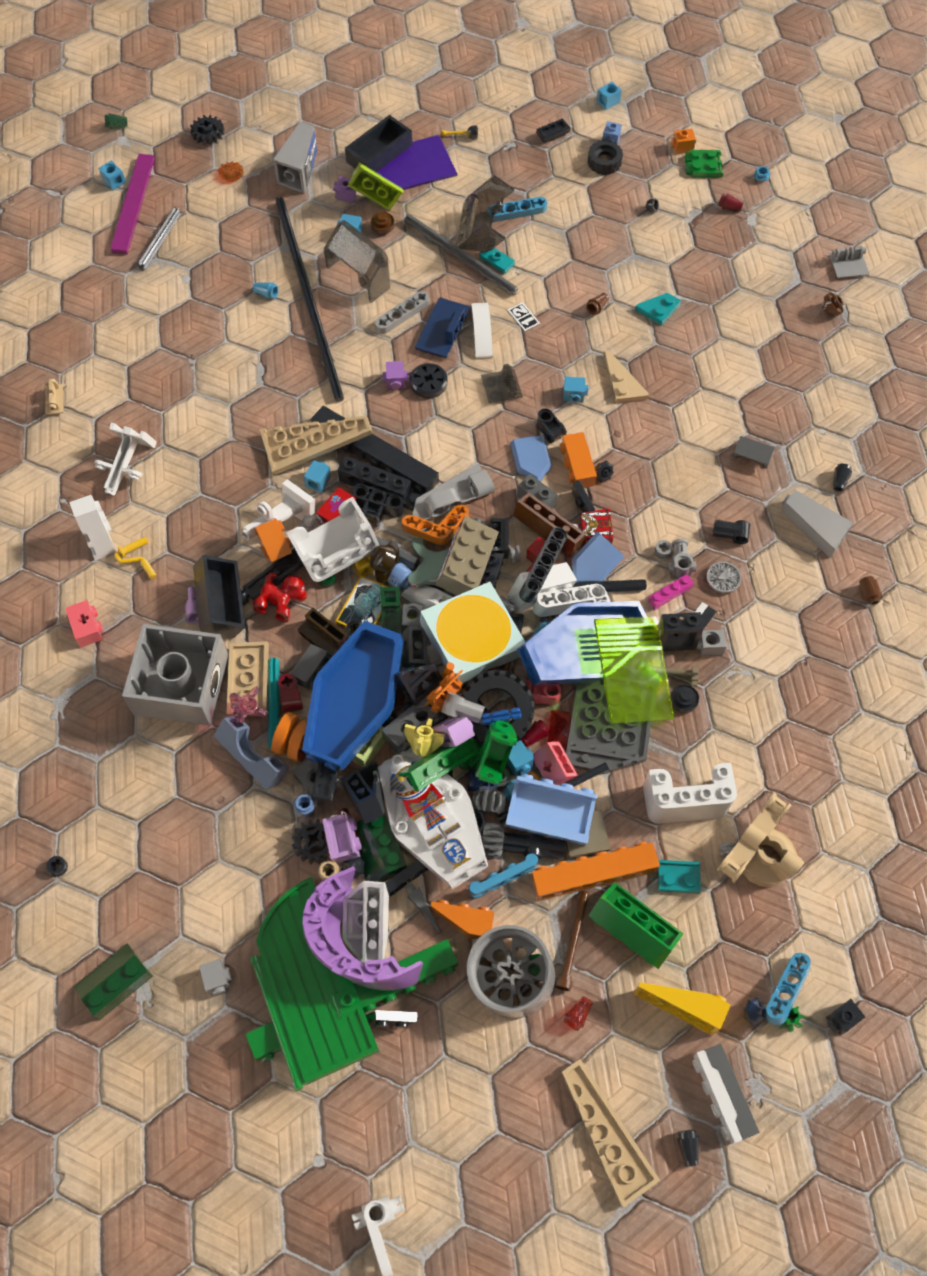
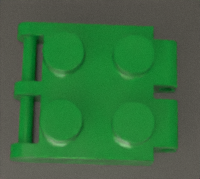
[685,150,724,178]

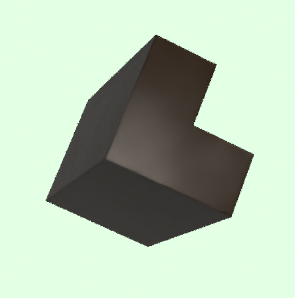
[298,608,349,658]

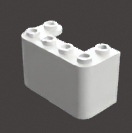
[643,762,737,824]

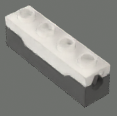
[692,1043,760,1145]

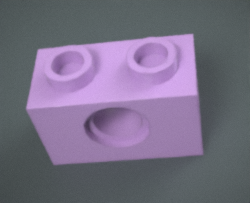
[432,717,475,747]

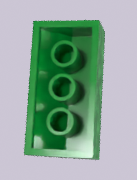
[588,882,684,969]

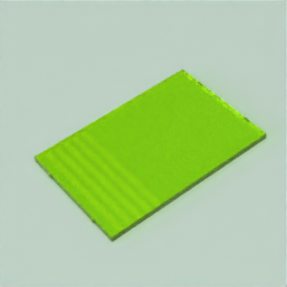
[594,617,674,724]

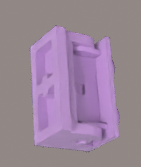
[322,812,361,863]

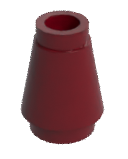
[718,193,744,211]
[520,719,550,747]

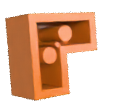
[253,518,293,562]

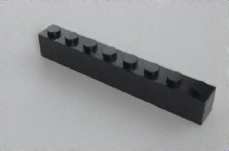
[310,405,439,495]

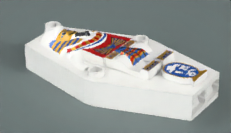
[378,747,488,889]

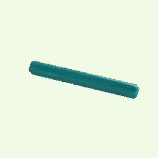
[268,658,279,749]

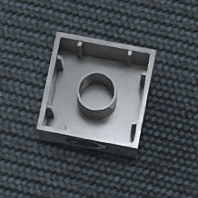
[122,624,228,726]

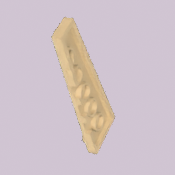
[561,1059,660,1208]

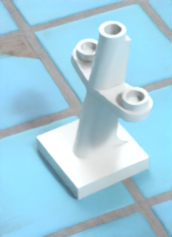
[94,422,156,496]
[241,479,315,541]

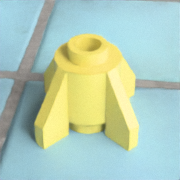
[404,718,445,757]

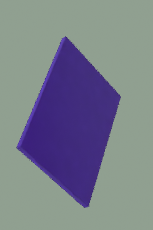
[376,135,457,190]

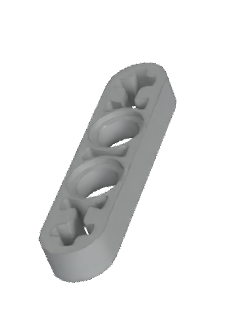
[375,291,429,334]

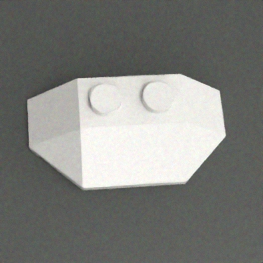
[343,881,389,962]

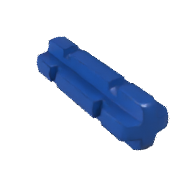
[481,708,521,725]

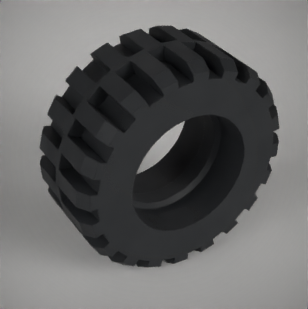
[461,670,535,744]

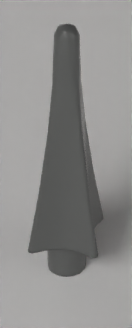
[405,883,442,934]

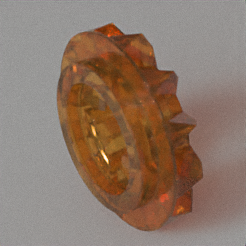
[218,160,244,182]

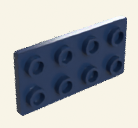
[415,297,470,358]

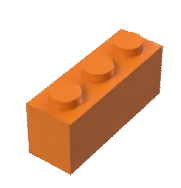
[560,432,597,488]

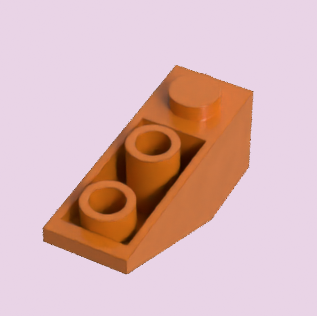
[431,900,494,940]

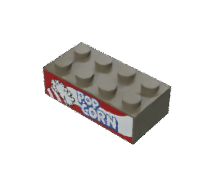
[435,516,499,595]

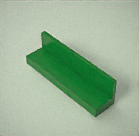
[398,737,479,791]

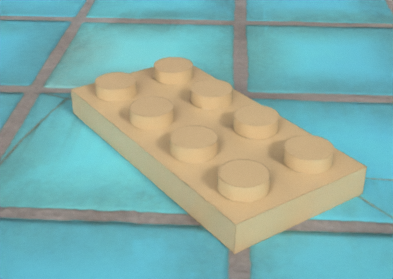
[227,641,269,717]

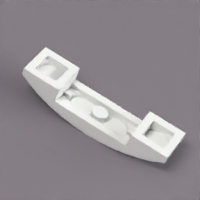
[471,303,493,359]

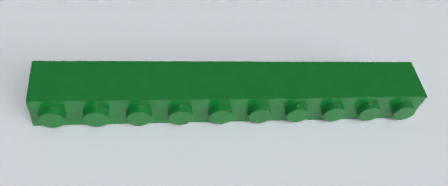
[246,939,458,1063]

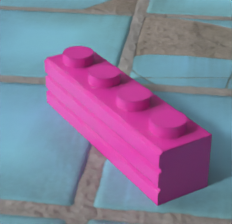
[648,574,694,610]

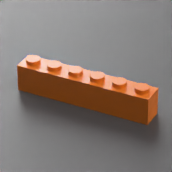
[531,842,660,901]

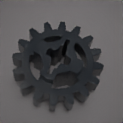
[190,115,225,145]
[292,819,330,865]

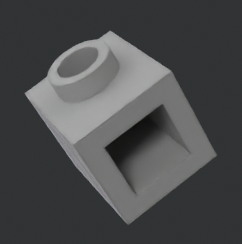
[199,959,232,996]

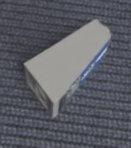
[273,121,317,193]

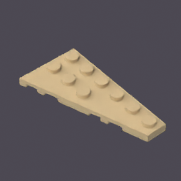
[260,416,373,475]

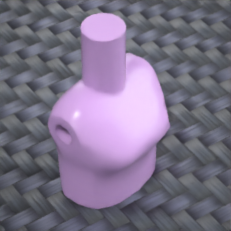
[185,587,198,623]

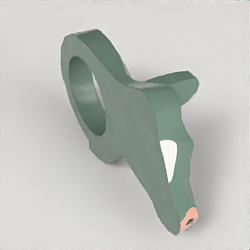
[408,528,454,588]

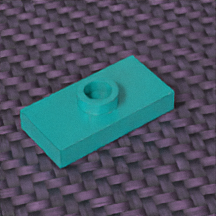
[479,245,515,274]

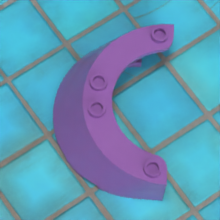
[303,867,423,990]

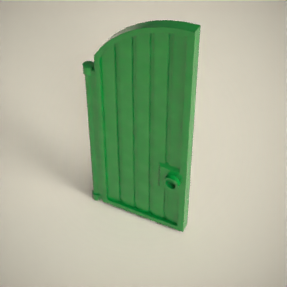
[250,877,380,1092]

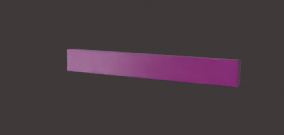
[110,154,155,254]

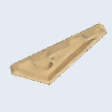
[604,350,649,403]

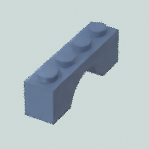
[214,714,289,789]

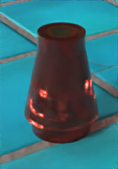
[564,996,593,1031]

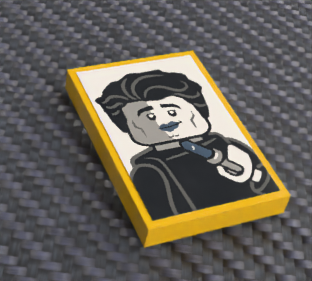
[336,576,388,632]

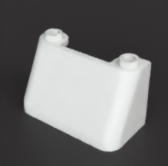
[287,497,379,582]

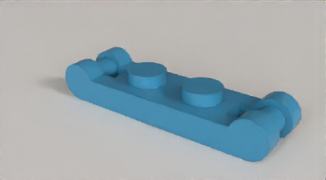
[469,853,538,899]

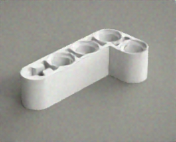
[533,584,610,617]

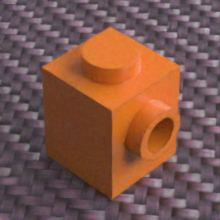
[671,128,696,154]

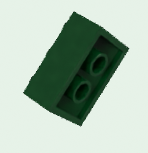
[354,812,407,882]
[74,943,153,1020]

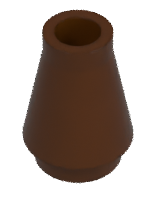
[586,293,609,315]

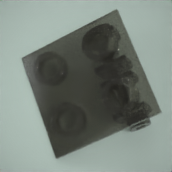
[481,364,523,403]

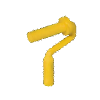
[114,537,157,579]

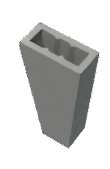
[782,490,853,558]

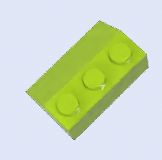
[348,162,404,211]

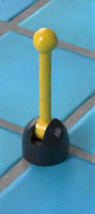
[441,125,478,139]

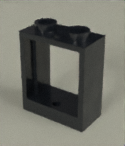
[655,612,703,652]

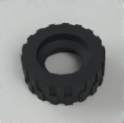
[587,140,623,175]

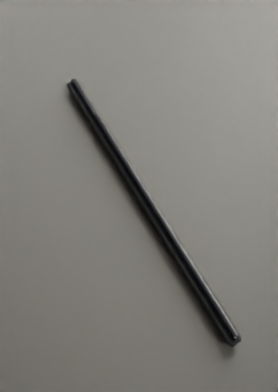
[275,197,344,402]

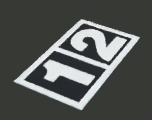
[508,302,540,331]

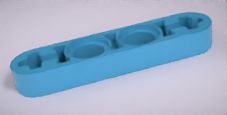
[487,197,547,222]
[766,953,811,1025]

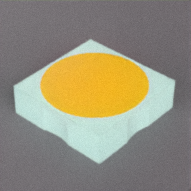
[420,582,525,683]

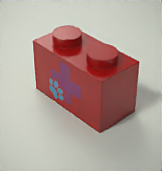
[316,487,357,525]

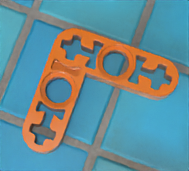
[402,505,469,545]

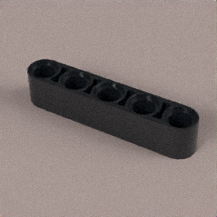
[519,527,567,603]

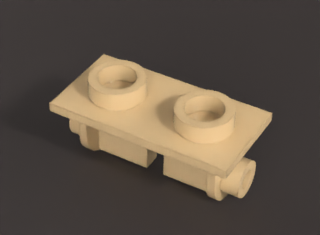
[45,378,64,415]

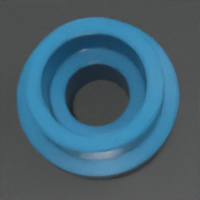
[754,166,770,182]

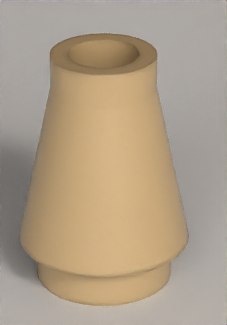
[318,860,339,880]

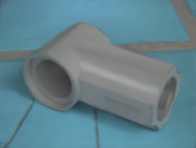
[441,692,485,723]

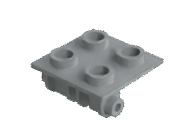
[829,246,870,278]

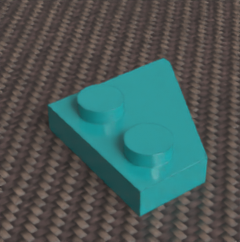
[635,292,681,326]

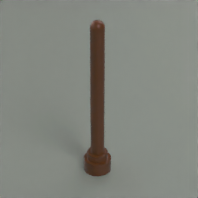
[554,890,589,992]

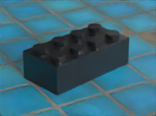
[345,115,412,172]
[193,555,245,638]

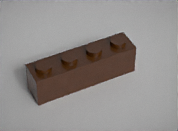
[513,492,586,558]

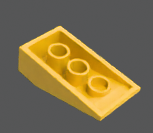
[633,982,731,1036]

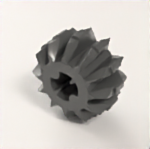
[472,790,507,815]
[482,823,505,859]

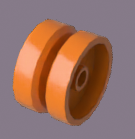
[271,712,307,763]

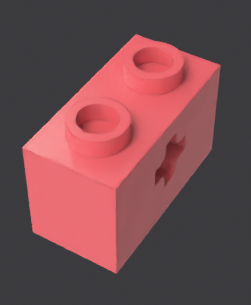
[65,600,104,648]
[533,742,578,785]

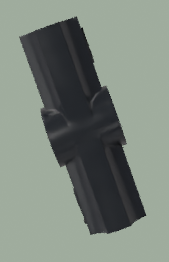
[502,832,566,860]

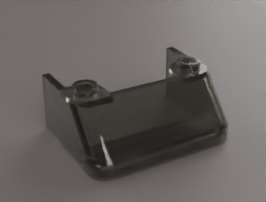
[455,175,514,252]
[324,220,390,303]

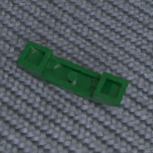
[380,587,402,663]

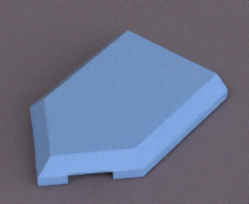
[510,435,552,482]
[572,532,624,582]

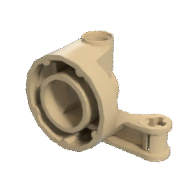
[717,792,804,887]

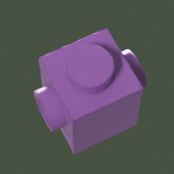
[333,176,356,203]
[383,361,408,390]

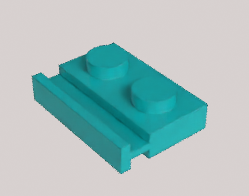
[658,860,701,894]

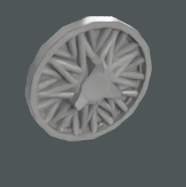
[706,562,742,593]

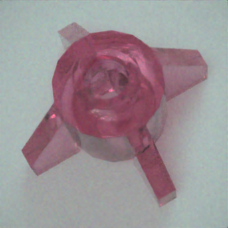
[229,686,267,723]

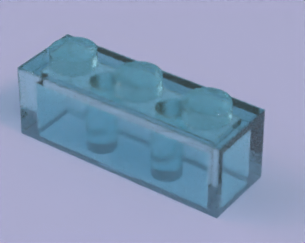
[353,583,381,619]

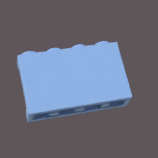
[505,774,598,846]

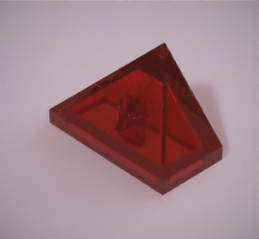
[548,710,571,750]

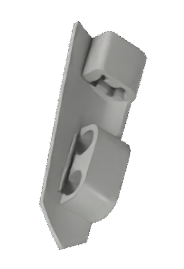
[413,464,495,520]

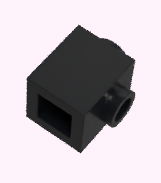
[825,999,865,1036]

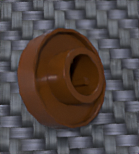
[371,212,395,234]
[823,292,844,316]

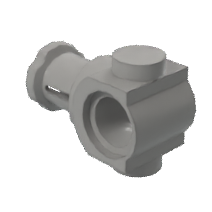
[668,539,697,578]

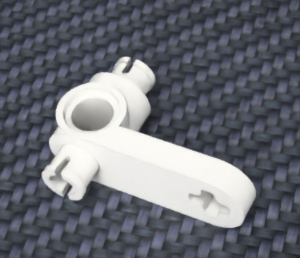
[352,1195,405,1276]

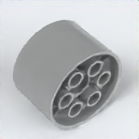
[467,925,555,1018]

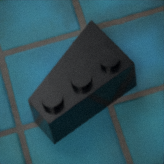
[340,761,384,824]

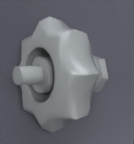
[499,596,517,613]

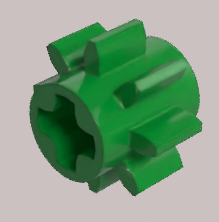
[777,1006,804,1033]

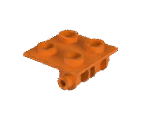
[424,670,463,713]

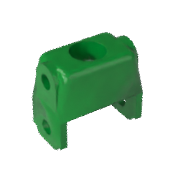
[475,720,517,784]

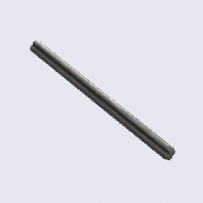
[404,214,518,295]

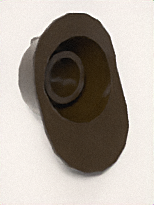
[370,542,399,584]

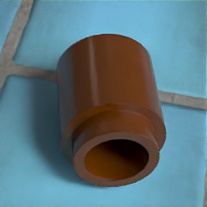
[859,576,883,605]

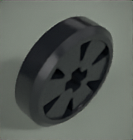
[410,363,448,398]

